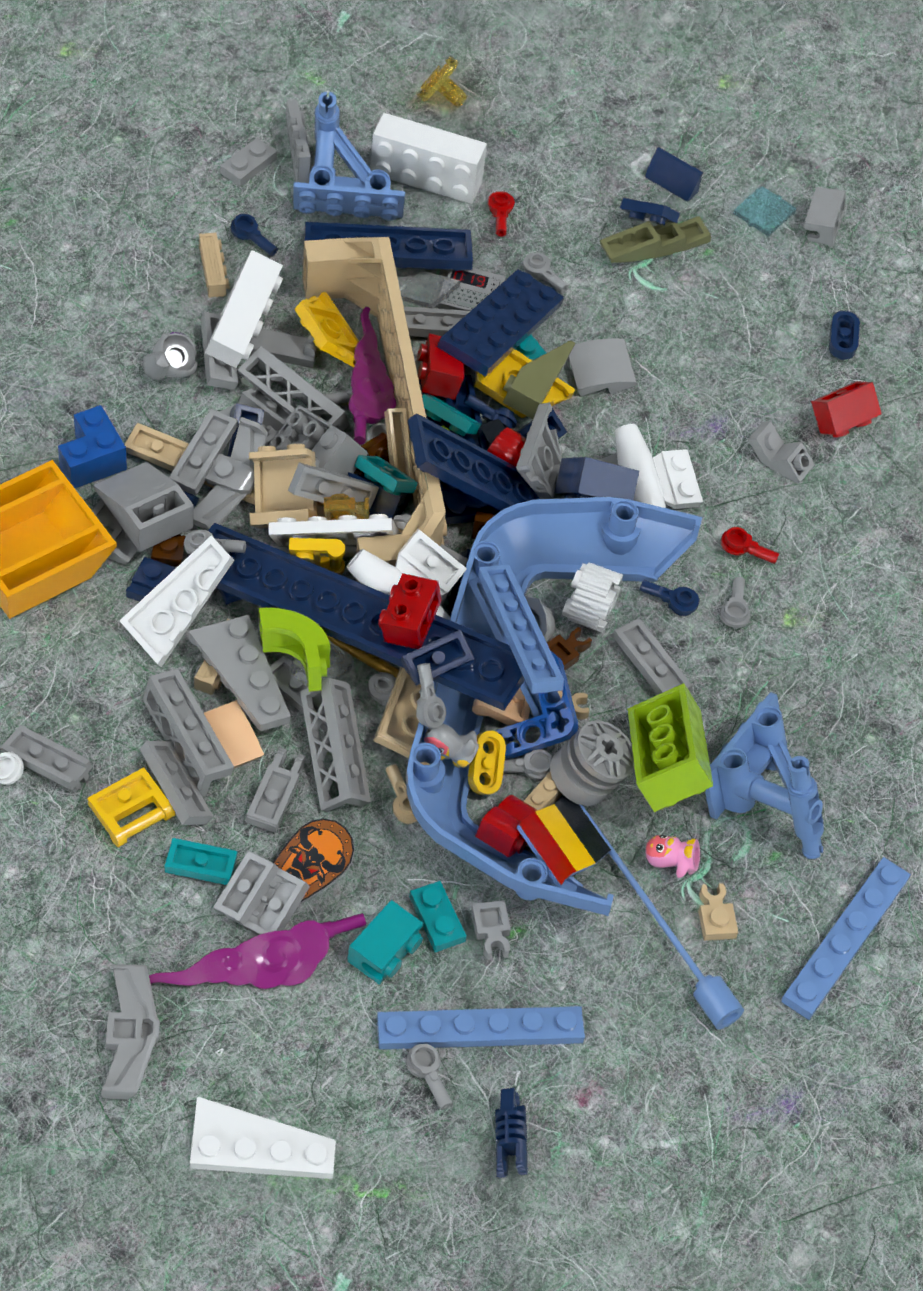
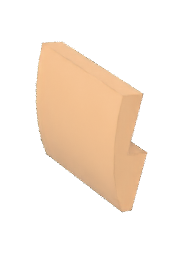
[204,700,264,768]

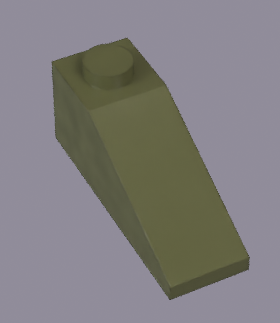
[503,340,575,419]

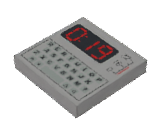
[438,268,506,311]

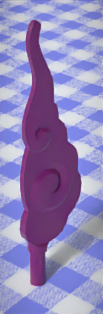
[348,306,396,445]
[149,913,366,989]

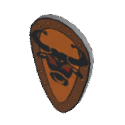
[273,818,355,905]

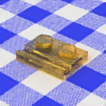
[324,494,370,520]

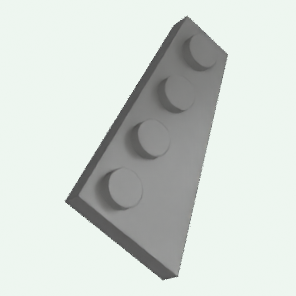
[188,615,291,732]

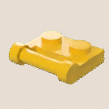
[289,538,345,575]
[87,767,176,848]

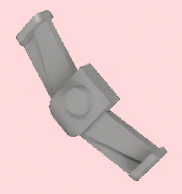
[193,417,268,530]
[101,964,160,1099]

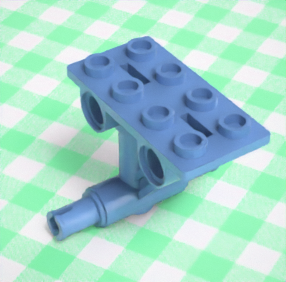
[293,92,405,220]
[705,692,824,859]

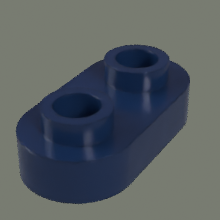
[829,311,860,360]

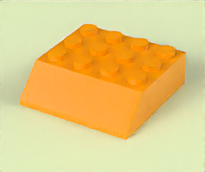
[0,460,117,619]

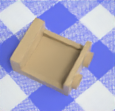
[249,444,317,529]

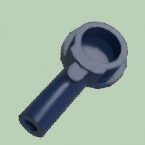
[230,214,278,257]
[463,394,517,429]
[639,580,700,616]

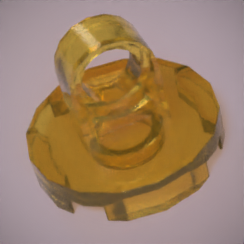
[416,55,468,108]

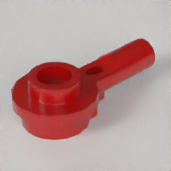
[488,191,515,237]
[720,527,779,564]

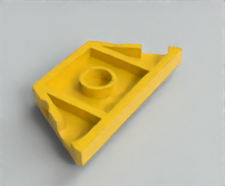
[294,292,359,367]
[475,349,576,418]

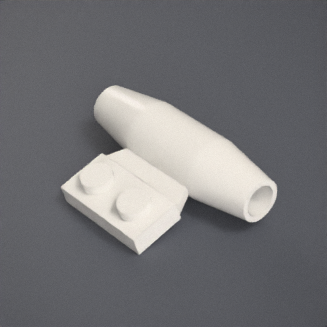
[615,424,703,509]
[347,529,467,620]

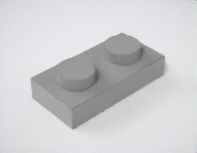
[220,138,277,187]

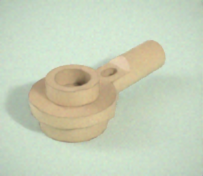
[386,764,417,824]

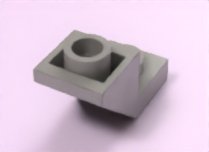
[748,421,815,483]

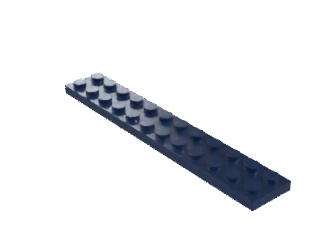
[187,523,525,711]

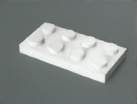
[269,514,401,546]

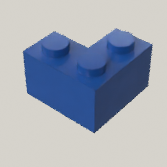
[58,405,127,488]

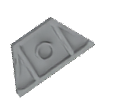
[516,402,562,499]

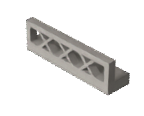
[237,346,349,431]
[143,669,234,797]
[300,678,371,812]

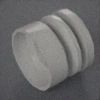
[550,720,635,806]

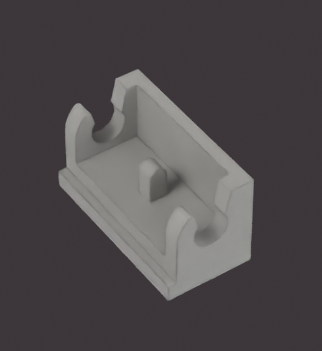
[804,187,846,247]

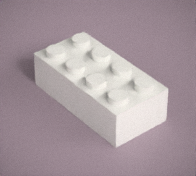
[370,113,487,204]

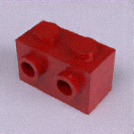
[417,333,464,400]
[811,381,882,438]
[378,573,442,649]

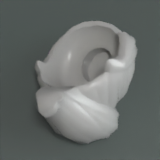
[142,332,198,381]

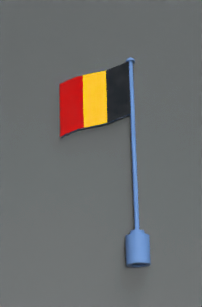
[517,796,744,1029]

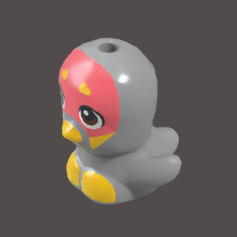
[424,723,479,768]

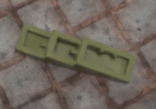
[600,216,711,263]

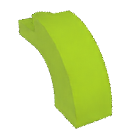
[259,608,330,692]

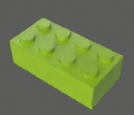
[627,683,713,812]

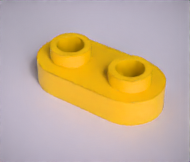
[468,731,506,795]

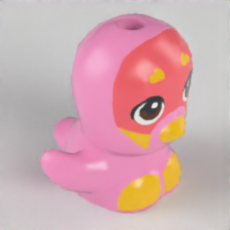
[645,835,700,878]

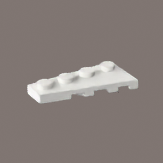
[119,536,234,667]
[190,1096,336,1179]

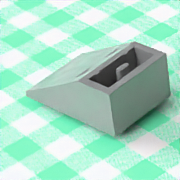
[268,405,368,476]
[93,462,194,552]

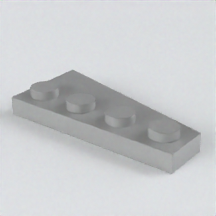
[286,99,311,183]

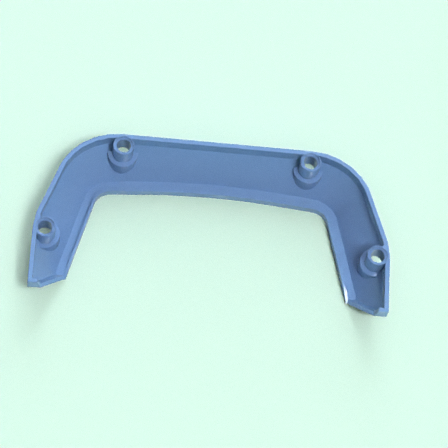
[406,497,702,916]

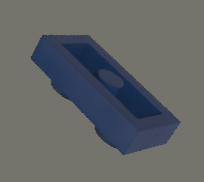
[620,198,680,226]

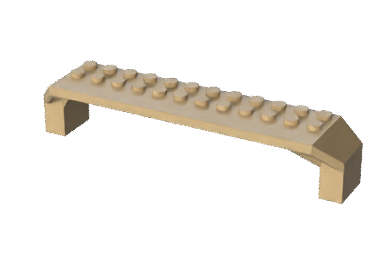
[302,237,447,583]

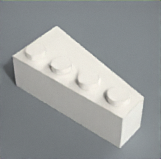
[205,250,283,368]

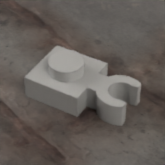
[471,900,511,960]

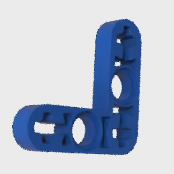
[487,651,578,760]

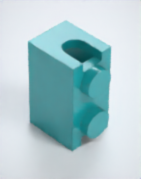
[348,900,423,985]

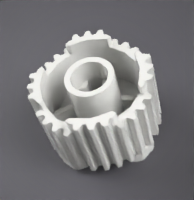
[562,562,623,633]

